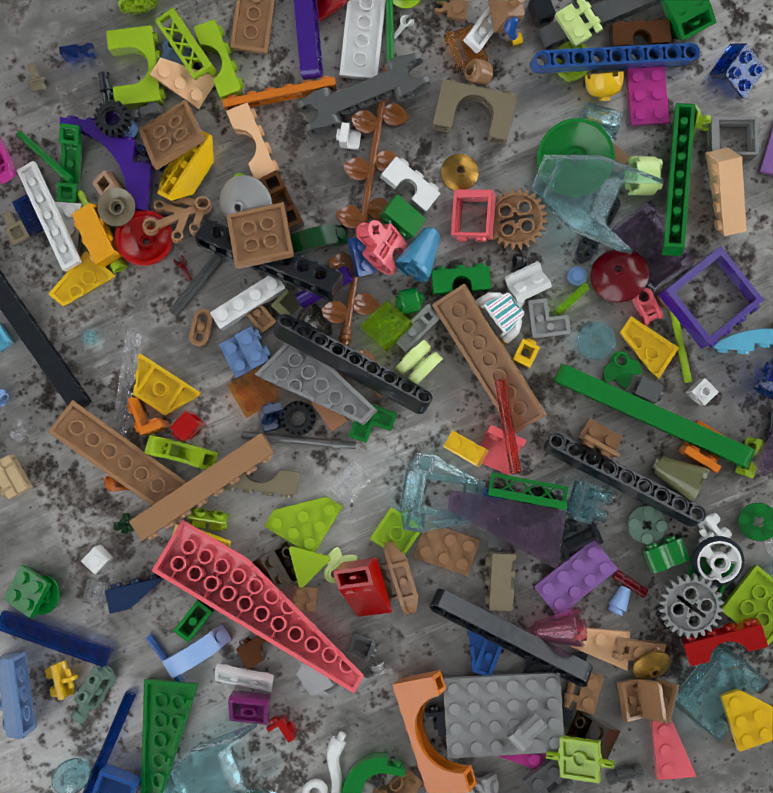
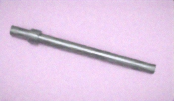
[241,431,356,450]

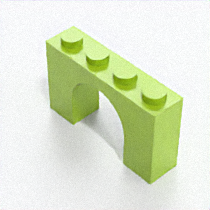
[106,25,166,110]

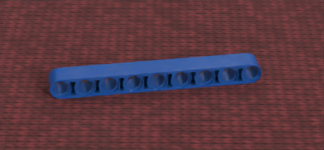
[530,43,700,74]

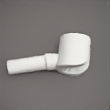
[394,15,414,40]

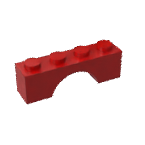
[681,618,769,667]

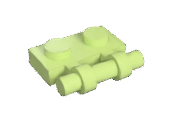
[554,0,603,48]

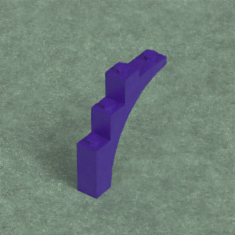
[59,112,155,212]

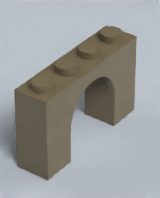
[432,78,517,145]

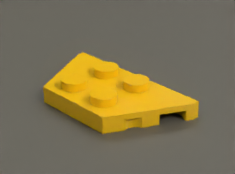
[133,353,202,416]

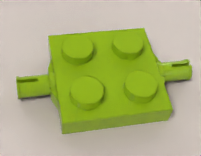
[546,736,614,784]

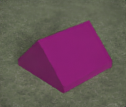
[228,690,271,725]

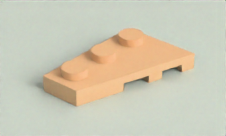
[570,626,630,671]

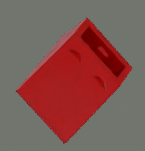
[333,557,393,617]

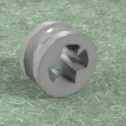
[368,661,387,677]

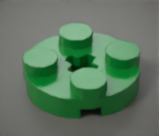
[738,503,773,541]

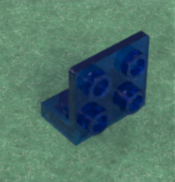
[709,43,766,98]

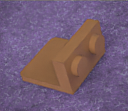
[617,677,667,723]

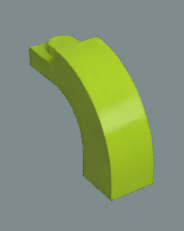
[144,435,218,470]

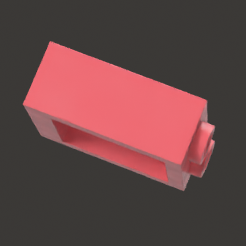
[451,190,496,242]

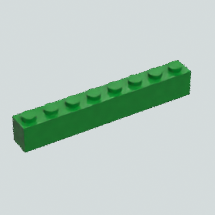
[662,103,696,257]

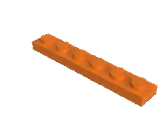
[222,76,337,113]

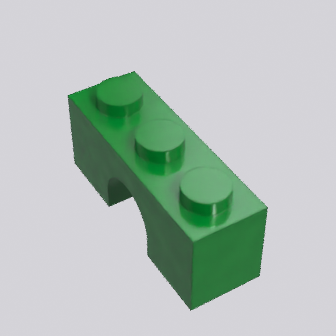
[431,263,491,296]

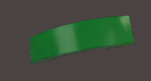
[56,123,82,203]

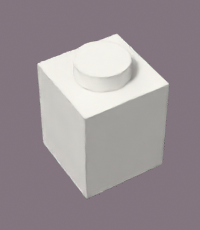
[81,544,114,574]

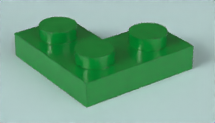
[348,404,397,443]

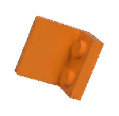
[127,397,170,436]
[678,420,726,473]

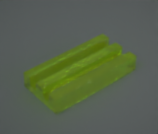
[554,282,590,315]

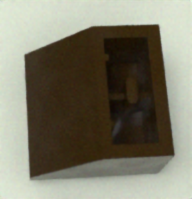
[252,541,297,591]
[566,710,620,759]

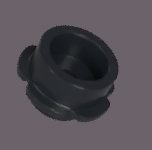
[512,252,527,270]

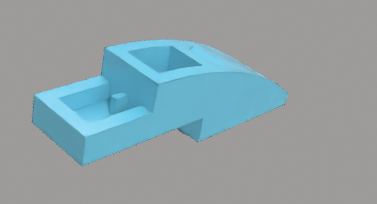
[713,328,773,354]

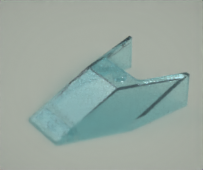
[530,155,664,254]
[164,723,277,793]

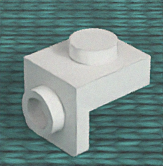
[336,122,361,150]

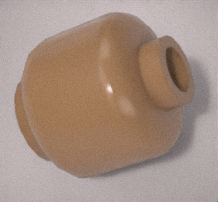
[464,58,493,86]

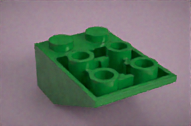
[661,0,717,41]

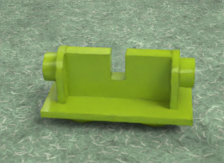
[735,436,765,479]
[187,508,230,532]

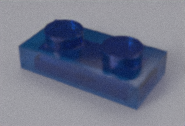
[12,194,44,237]

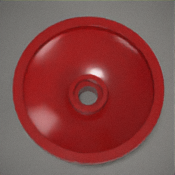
[115,210,173,266]

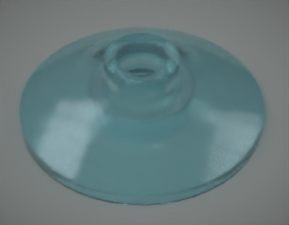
[51,758,91,793]

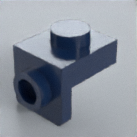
[258,402,283,432]

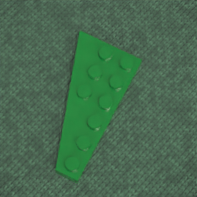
[141,678,199,793]

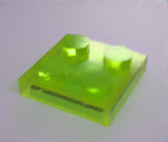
[360,300,414,352]

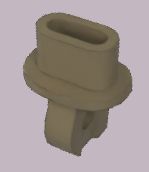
[26,62,47,92]

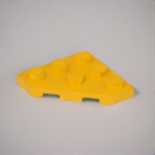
[719,688,773,752]

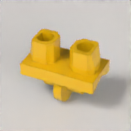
[45,660,79,700]

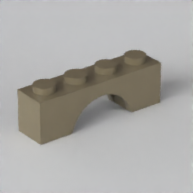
[224,469,300,498]

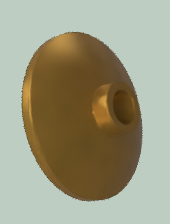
[441,154,479,190]
[632,651,671,680]

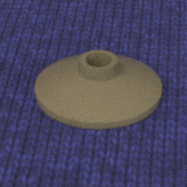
[98,187,135,227]

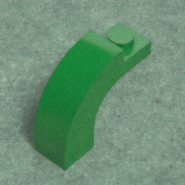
[342,752,406,793]

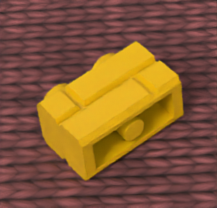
[443,430,489,467]

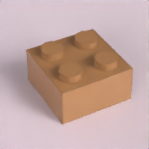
[292,584,319,613]

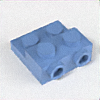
[219,326,271,379]

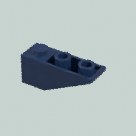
[105,574,164,614]

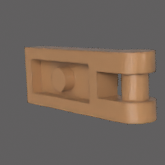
[612,637,666,660]

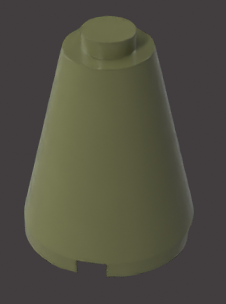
[652,456,710,502]

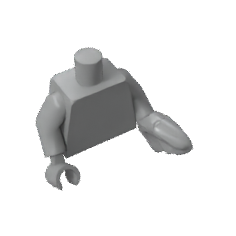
[297,634,370,697]

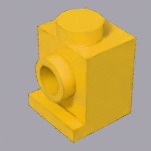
[512,338,540,369]

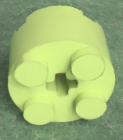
[624,156,663,196]

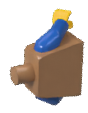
[488,0,525,46]

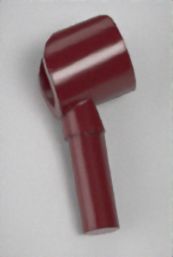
[173,255,192,282]

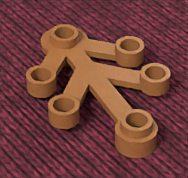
[142,196,212,243]

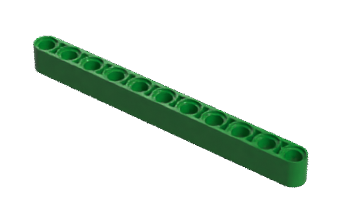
[553,364,755,469]

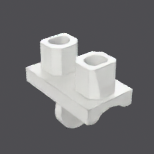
[697,513,732,549]

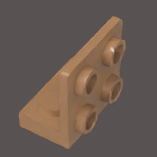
[577,418,623,459]

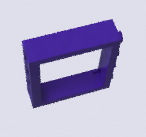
[658,246,764,349]

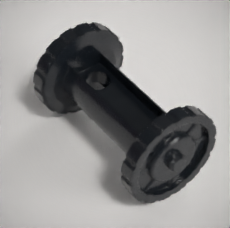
[554,520,603,561]

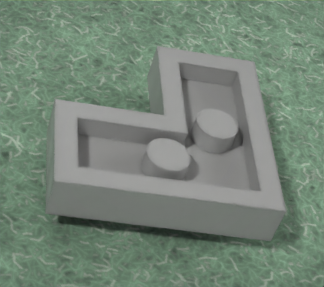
[527,298,571,339]

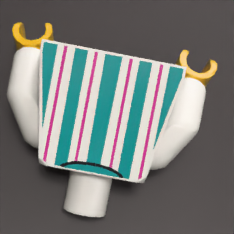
[476,292,525,347]

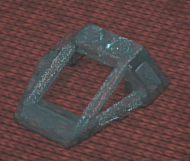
[400,452,485,533]

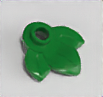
[604,351,642,388]

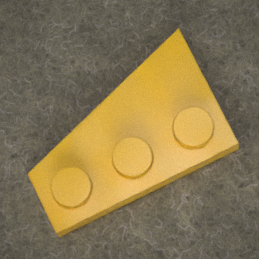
[48,251,117,307]
[619,316,679,380]

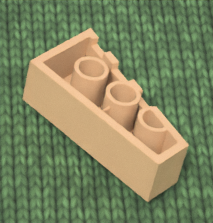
[705,147,747,236]

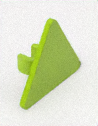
[693,103,711,139]
[289,546,330,588]

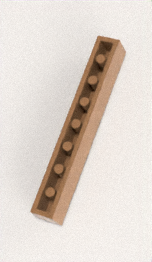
[129,433,276,541]

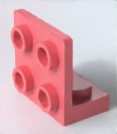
[480,425,526,475]

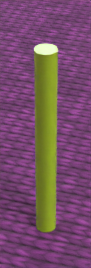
[669,309,692,383]

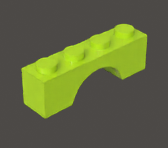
[194,19,245,103]

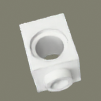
[685,378,718,406]

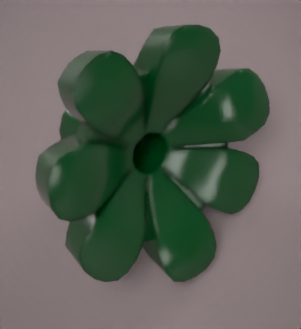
[113,513,135,534]

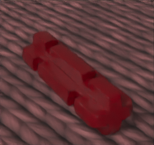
[612,570,649,598]

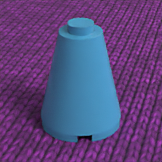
[395,227,440,282]

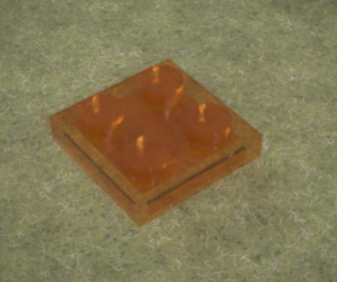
[227,366,280,418]

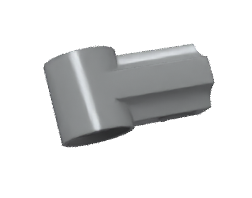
[506,711,548,753]

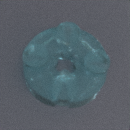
[576,322,616,360]

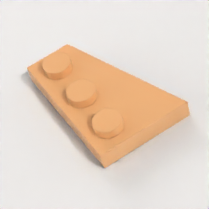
[149,58,216,109]

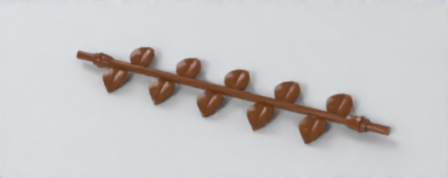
[321,65,409,347]

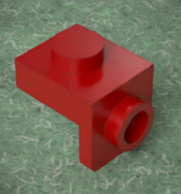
[266,714,297,743]

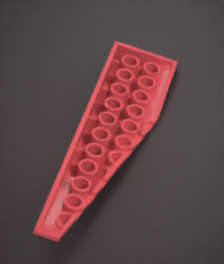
[152,520,364,693]

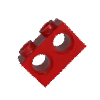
[169,411,206,441]

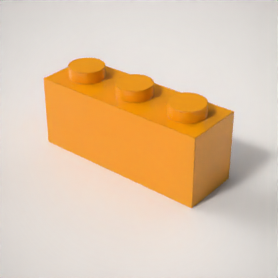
[71,203,122,267]

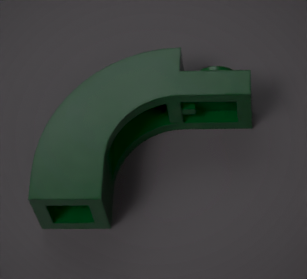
[290,224,348,255]

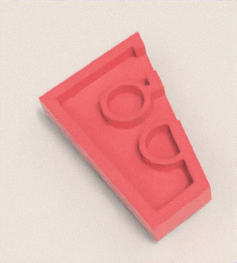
[651,720,697,780]

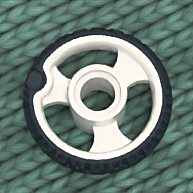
[692,536,745,586]

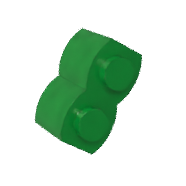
[642,535,690,574]

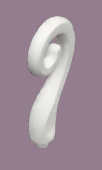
[301,731,346,793]

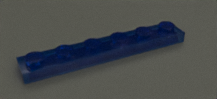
[0,610,113,667]

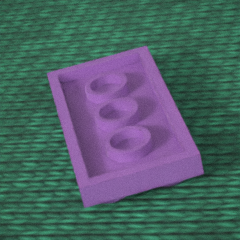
[533,541,618,617]

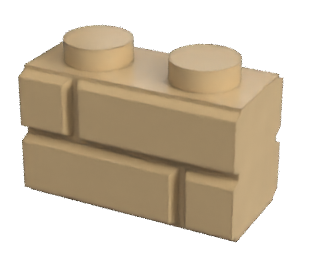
[0,454,33,500]

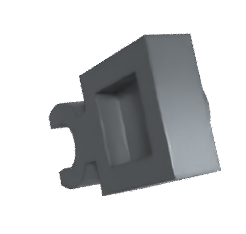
[129,102,165,122]

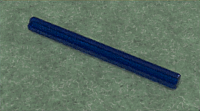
[82,691,136,793]

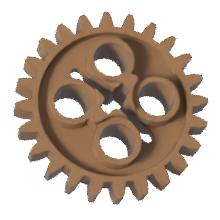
[486,188,548,251]

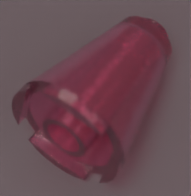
[531,606,587,647]

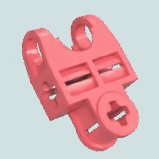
[356,220,408,275]

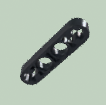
[574,195,621,263]

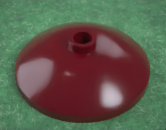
[590,248,649,303]

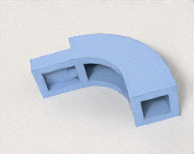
[162,624,232,678]

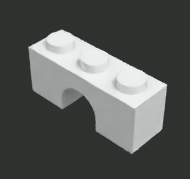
[380,157,441,214]

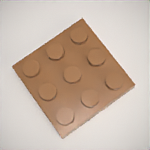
[138,99,206,170]
[226,202,294,269]

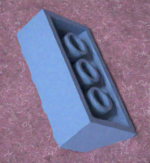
[0,651,36,739]

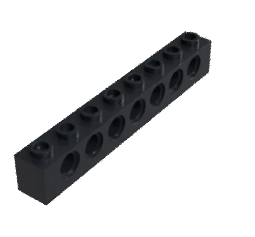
[194,219,343,302]

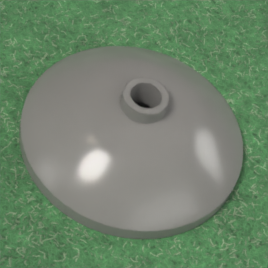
[220,175,272,221]

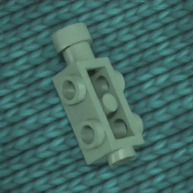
[71,666,116,724]

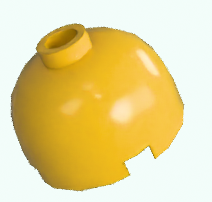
[585,71,624,101]

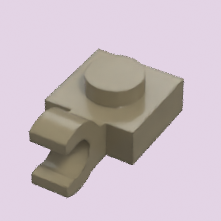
[2,211,32,246]

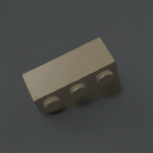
[484,550,516,611]

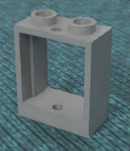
[706,117,761,160]

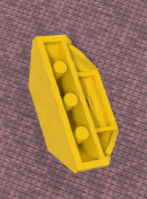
[157,130,214,201]

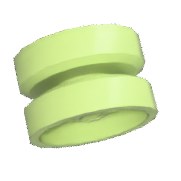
[394,340,443,384]

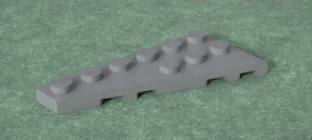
[255,343,377,425]

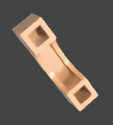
[226,103,279,182]

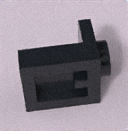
[424,704,446,736]

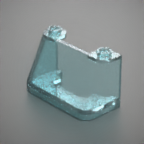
[675,644,768,742]

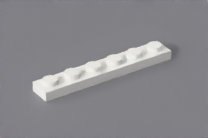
[17,161,82,271]

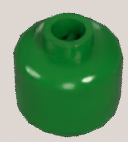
[395,287,424,314]

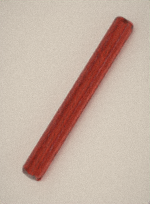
[495,379,521,474]

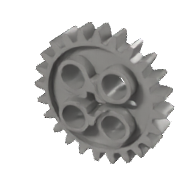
[658,573,724,638]

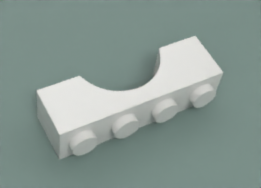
[210,276,286,331]

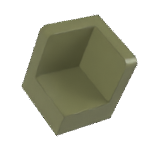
[271,289,301,316]

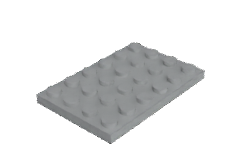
[443,671,564,758]

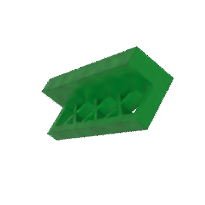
[487,472,568,510]

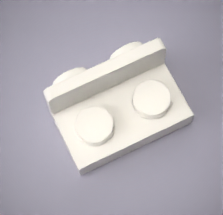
[505,261,552,303]

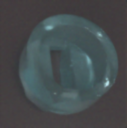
[81,330,97,345]

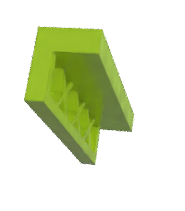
[155,7,218,81]

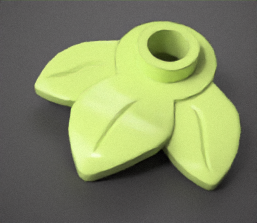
[324,547,357,583]

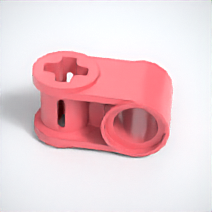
[632,288,664,326]

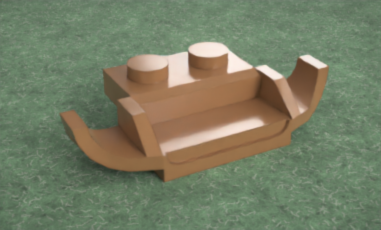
[379,541,419,615]

